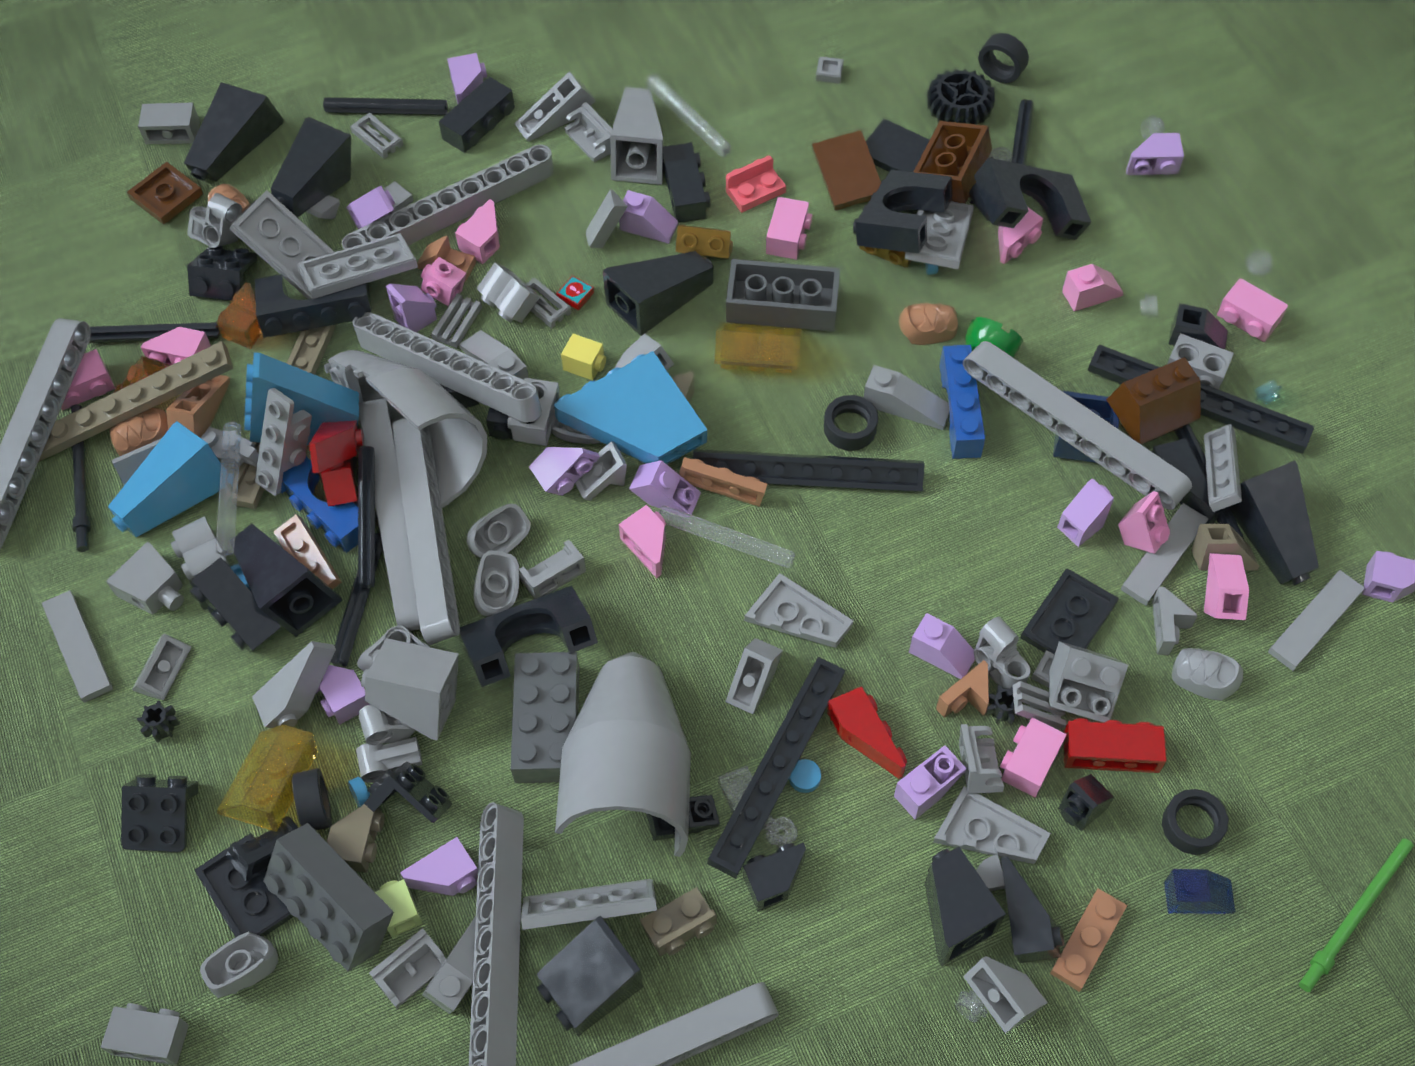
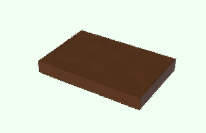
[812,130,881,211]

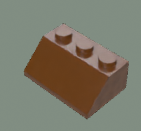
[913,121,992,204]
[1106,357,1201,445]

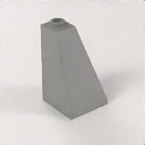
[610,87,663,185]

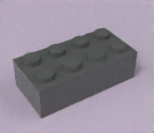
[726,259,840,332]
[511,652,580,783]
[263,823,394,972]

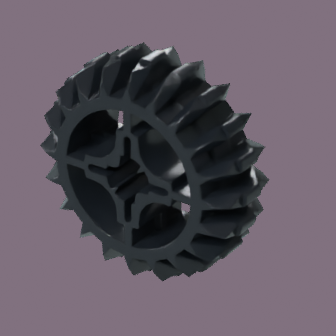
[926,67,995,125]

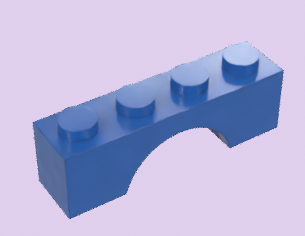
[939,345,985,459]
[280,456,358,553]

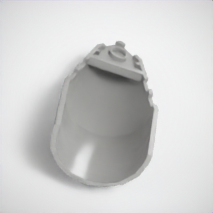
[324,350,487,508]
[555,652,691,857]

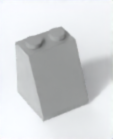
[361,638,459,740]

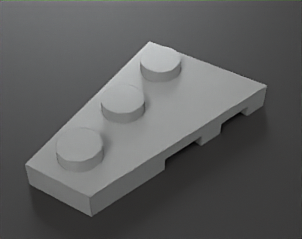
[744,573,853,648]
[933,786,1051,864]

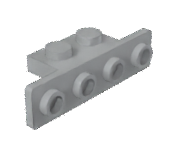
[255,388,312,496]

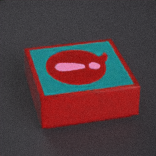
[556,275,594,311]

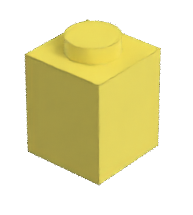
[561,334,606,381]

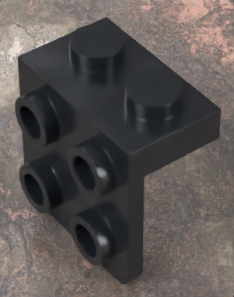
[187,246,258,302]
[364,761,452,823]
[121,774,198,852]

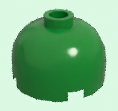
[965,317,1023,358]

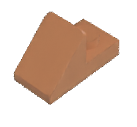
[417,236,476,282]
[936,660,989,718]

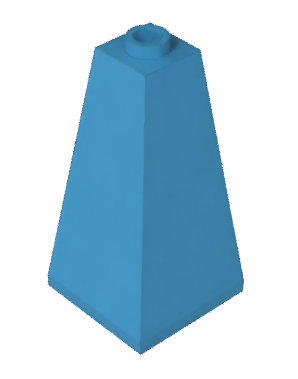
[108,421,233,537]

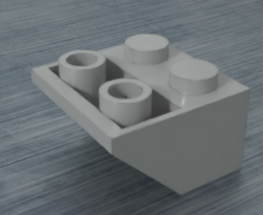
[1049,641,1128,723]

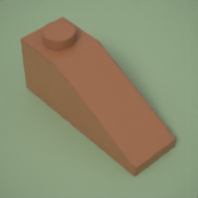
[166,375,230,438]

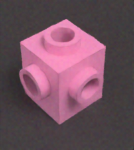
[421,257,466,306]

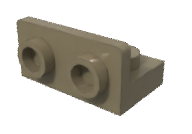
[640,887,717,957]

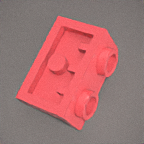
[726,155,786,213]

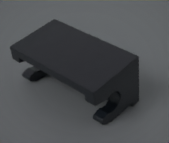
[226,816,298,882]

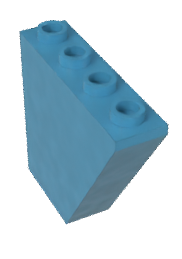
[554,351,707,464]
[244,352,359,445]

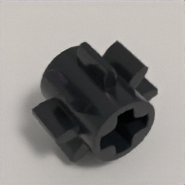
[986,685,1023,725]
[137,701,180,742]

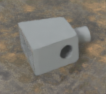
[106,542,184,614]

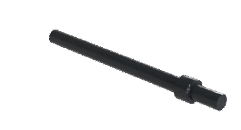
[71,404,91,552]

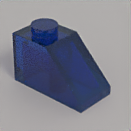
[1164,869,1236,914]

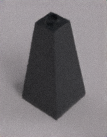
[184,82,284,182]
[271,117,351,217]
[603,251,714,336]
[1229,460,1319,585]
[229,523,343,637]

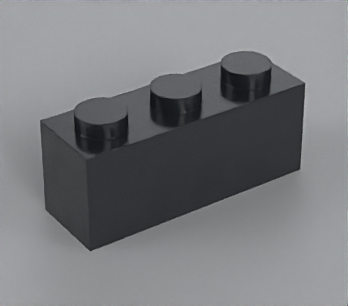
[439,76,515,153]
[663,142,711,223]
[189,557,281,652]

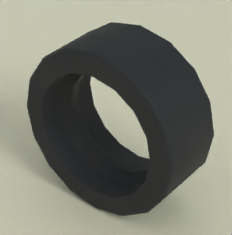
[978,33,1029,83]
[824,395,878,451]
[292,768,332,831]
[1162,789,1229,855]

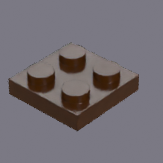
[127,162,203,225]

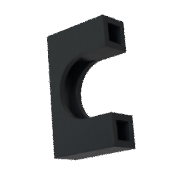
[974,158,1092,240]
[853,170,952,253]
[255,274,372,338]
[460,585,598,687]

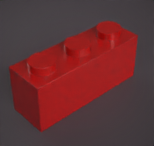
[1063,718,1166,773]

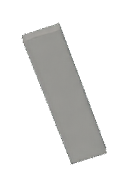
[1204,424,1242,512]
[1121,503,1209,606]
[1268,570,1365,671]
[42,590,113,703]

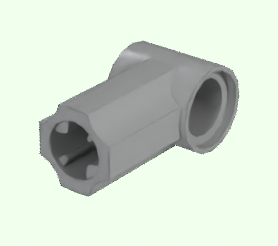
[356,737,422,783]

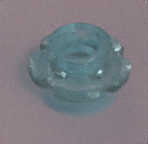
[1254,380,1282,404]

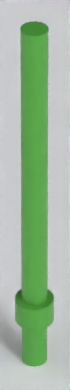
[1299,838,1414,992]

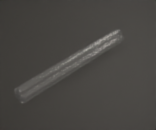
[646,73,731,157]
[216,421,241,556]
[659,505,795,568]

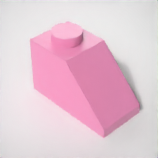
[1062,264,1123,312]
[619,505,666,578]

